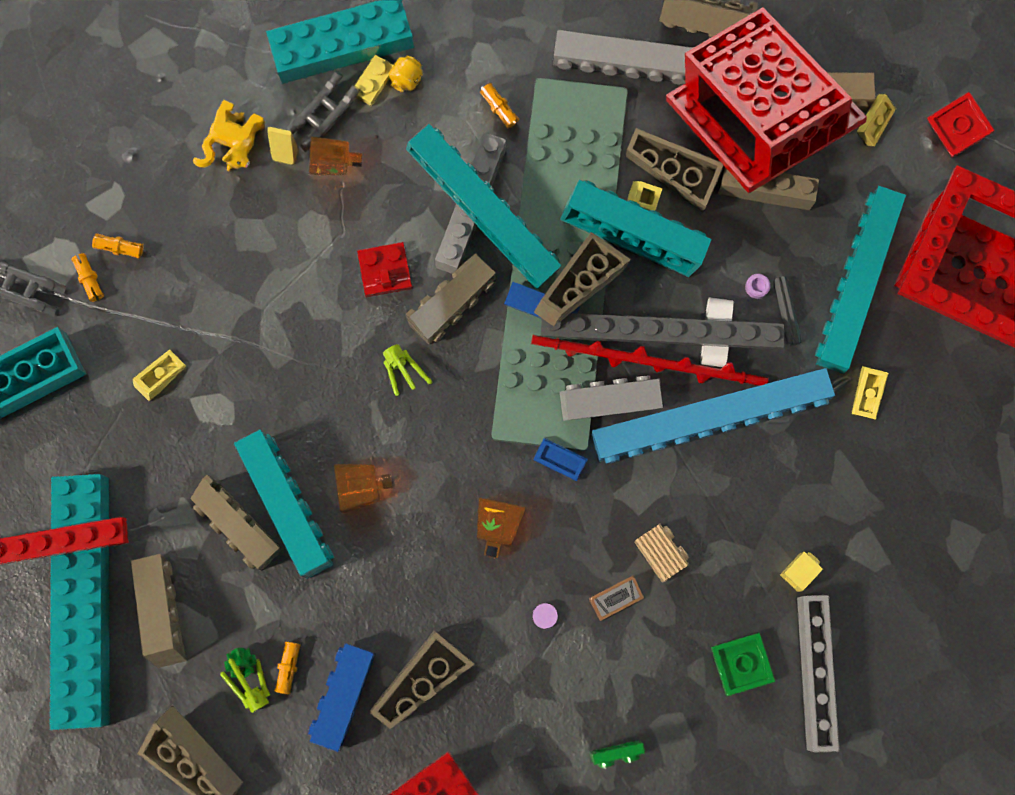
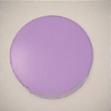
[745,274,770,299]
[533,603,558,629]

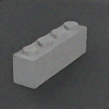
[559,375,663,421]

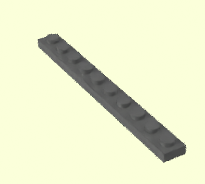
[541,313,784,350]

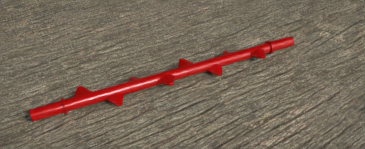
[531,335,768,386]

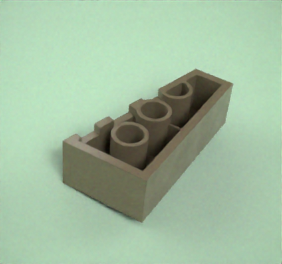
[626,128,723,212]
[534,232,631,326]
[131,554,187,668]
[370,631,474,729]
[138,705,243,795]

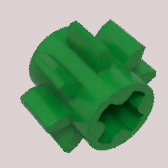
[224,648,257,678]

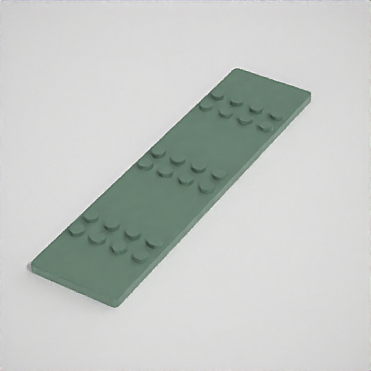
[492,78,627,451]

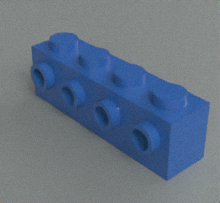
[308,643,376,752]

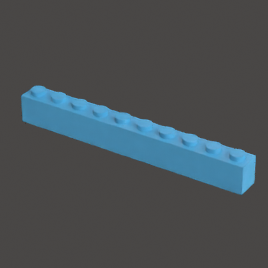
[591,368,835,464]

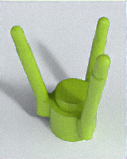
[383,344,432,396]
[220,659,271,713]

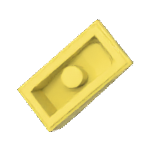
[267,127,299,165]
[133,349,186,401]
[852,366,889,420]

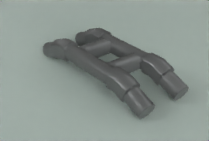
[284,71,360,152]
[0,261,67,317]

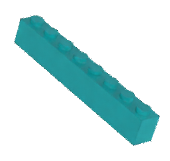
[406,124,561,289]
[815,186,906,374]

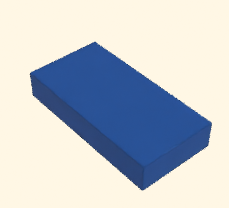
[533,437,588,481]

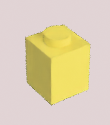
[627,181,662,211]
[780,552,823,592]

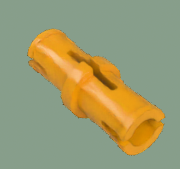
[480,83,519,128]
[92,233,144,259]
[71,253,104,302]
[274,642,301,694]

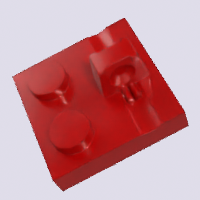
[927,92,995,158]
[357,242,412,298]

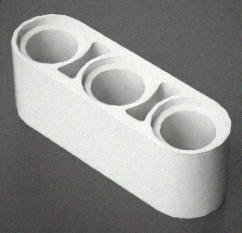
[700,297,733,367]

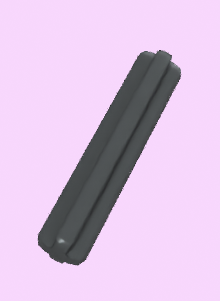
[774,276,802,346]

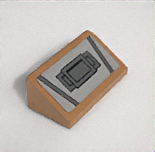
[589,576,644,621]

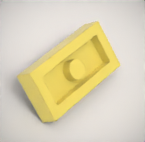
[355,55,393,106]
[857,94,896,146]

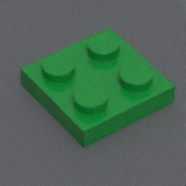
[711,633,775,696]
[589,740,645,768]

